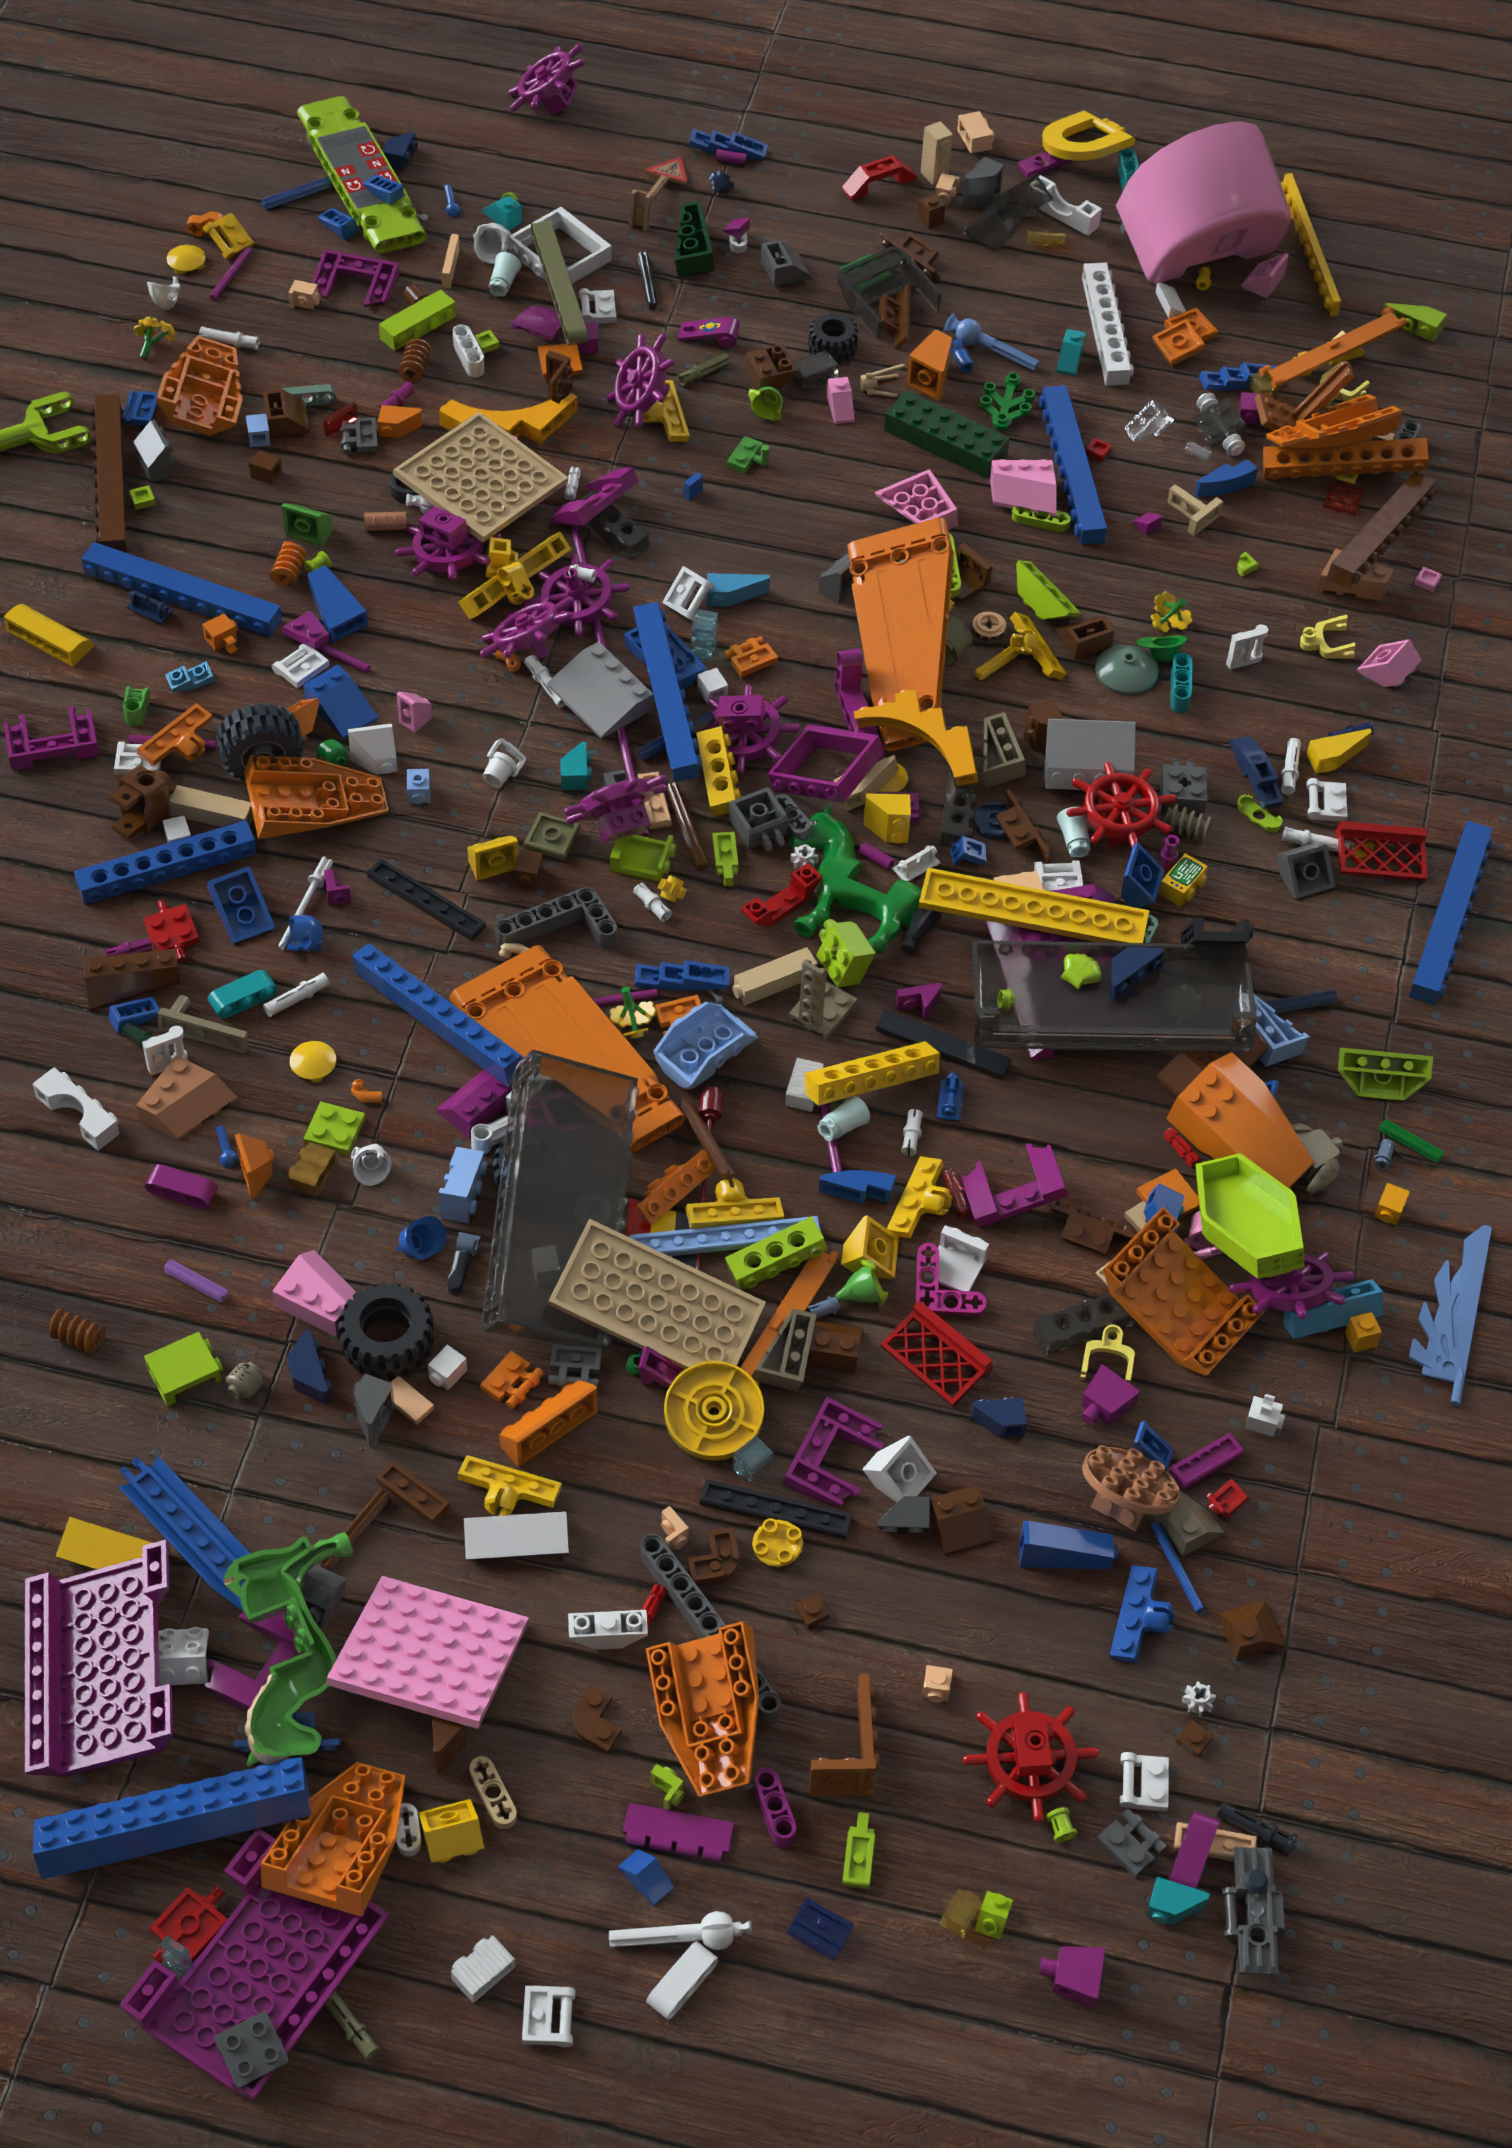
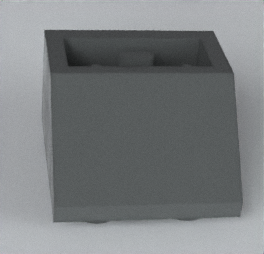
[962,157,1004,209]
[761,240,810,286]
[134,420,175,483]
[302,1565,348,1632]

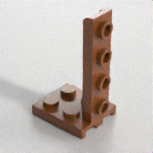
[1255,361,1354,431]
[809,1674,879,1797]

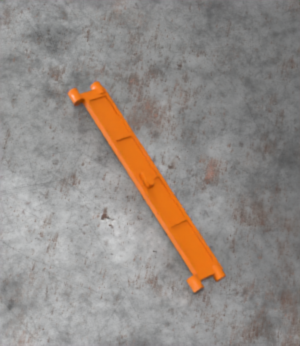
[1259,306,1407,388]
[740,1251,840,1386]

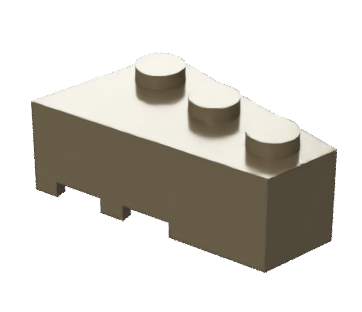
[983,712,1026,788]
[751,1308,816,1392]

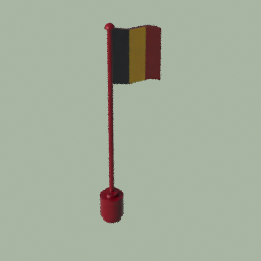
[626,1086,724,1272]

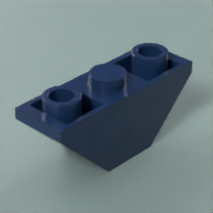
[1111,947,1165,1001]
[287,1329,332,1404]

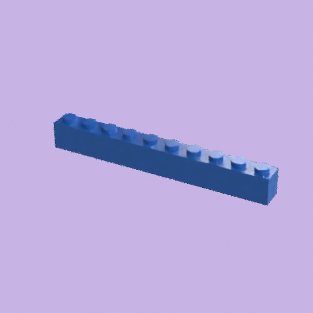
[1039,385,1107,545]
[81,542,282,637]
[633,602,702,782]
[1409,821,1494,1005]
[352,943,525,1087]

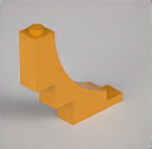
[439,393,578,445]

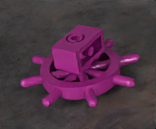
[508,44,585,115]
[395,506,502,580]
[693,685,800,775]
[564,775,667,843]

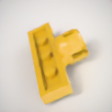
[643,380,690,442]
[1010,612,1067,680]
[887,1156,952,1239]
[686,1178,784,1229]
[458,1455,562,1516]

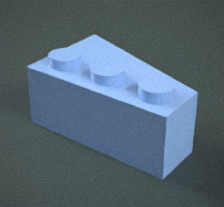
[1227,994,1310,1067]
[438,1147,488,1223]

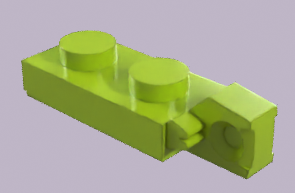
[712,832,738,887]
[842,1812,875,1889]

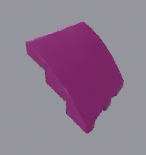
[510,305,563,341]

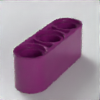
[145,1164,218,1210]
[754,1767,796,1849]
[1169,1811,1219,1889]

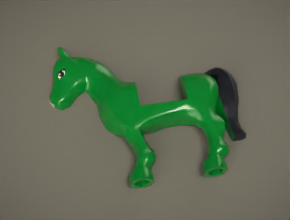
[789,803,944,962]

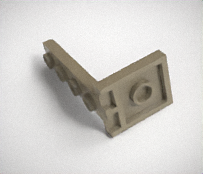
[789,959,858,1040]

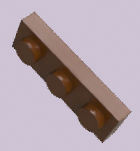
[375,1460,450,1524]

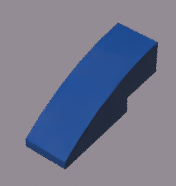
[1195,459,1258,497]
[818,1170,896,1205]

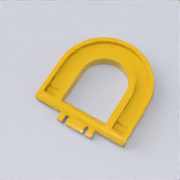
[1042,111,1136,160]

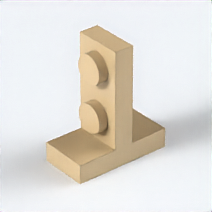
[1167,485,1223,536]

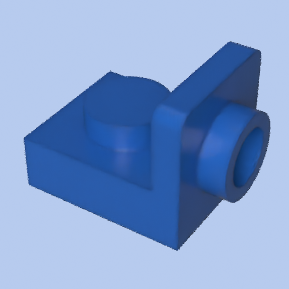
[950,836,986,866]

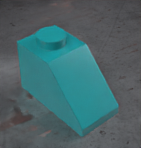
[482,195,522,231]
[1056,329,1086,376]
[1146,1877,1210,1925]

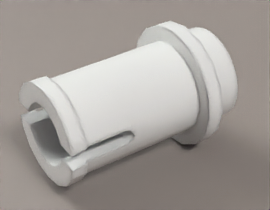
[568,564,596,583]

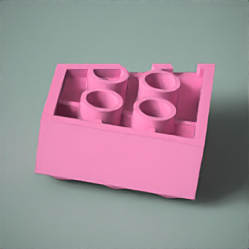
[990,459,1056,517]
[875,469,958,530]
[272,1250,356,1337]

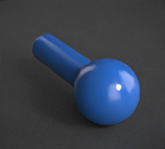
[444,185,461,217]
[216,1125,239,1168]

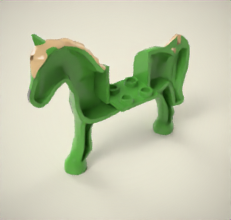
[224,1532,353,1767]

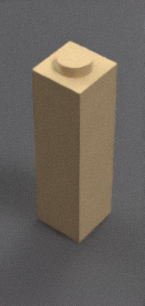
[168,785,254,827]
[732,947,818,1006]

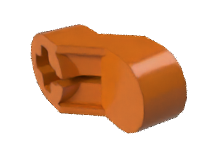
[186,211,223,237]

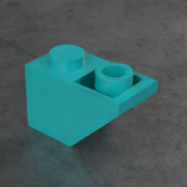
[560,742,592,790]

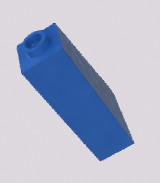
[308,565,368,643]
[1019,1521,1118,1569]

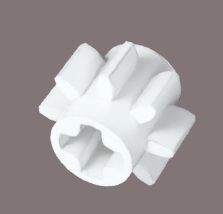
[790,844,818,869]
[1182,1681,1216,1717]

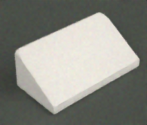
[1156,283,1186,319]

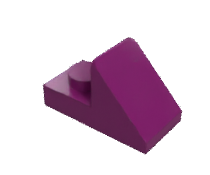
[895,983,942,1020]
[638,1346,685,1389]

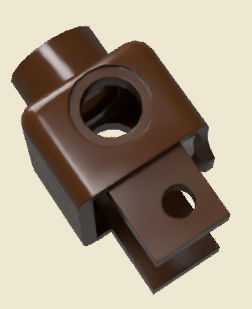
[109,766,175,840]

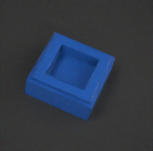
[684,472,703,501]

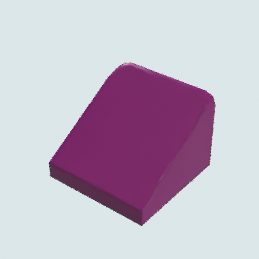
[723,218,750,239]
[1133,512,1163,535]

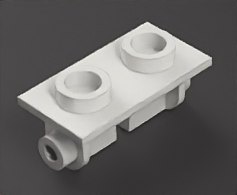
[892,845,940,881]

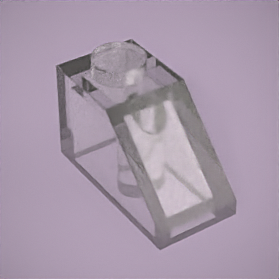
[1124,400,1174,443]

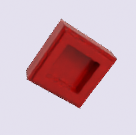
[1085,438,1113,462]

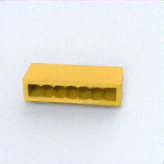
[4,604,94,667]
[56,1517,171,1569]

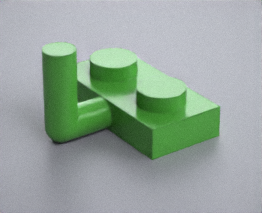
[727,436,769,474]

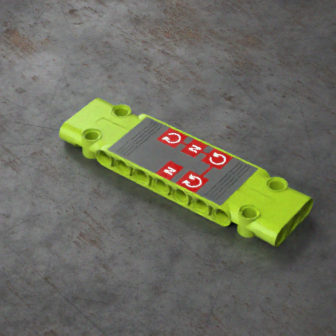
[297,96,427,254]

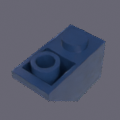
[382,132,418,171]
[971,1397,1027,1438]

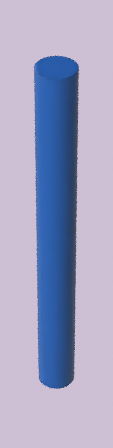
[1151,1522,1205,1613]

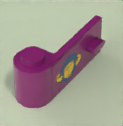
[678,317,740,348]

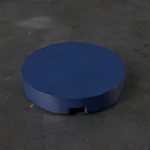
[973,801,1010,840]

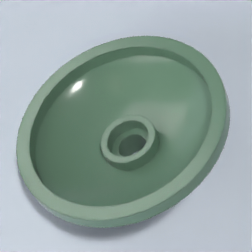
[1095,645,1159,695]

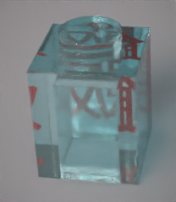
[733,1436,773,1482]

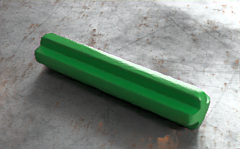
[1379,1119,1445,1163]

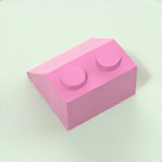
[1357,639,1421,687]

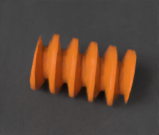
[270,541,307,586]

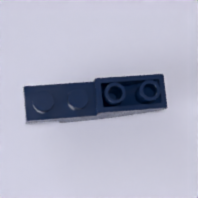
[1229,736,1284,809]

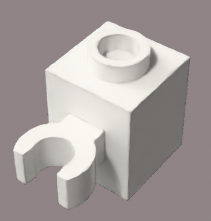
[1245,1394,1285,1437]

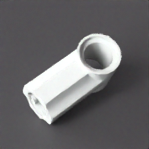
[471,1115,517,1154]

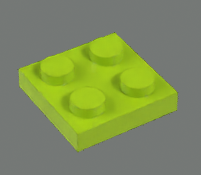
[304,1101,365,1156]

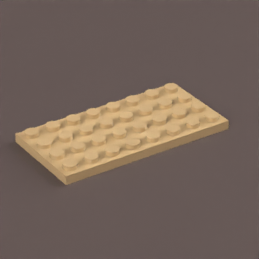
[548,1219,766,1369]

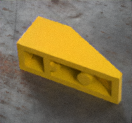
[1307,729,1372,774]

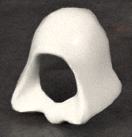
[473,223,511,264]

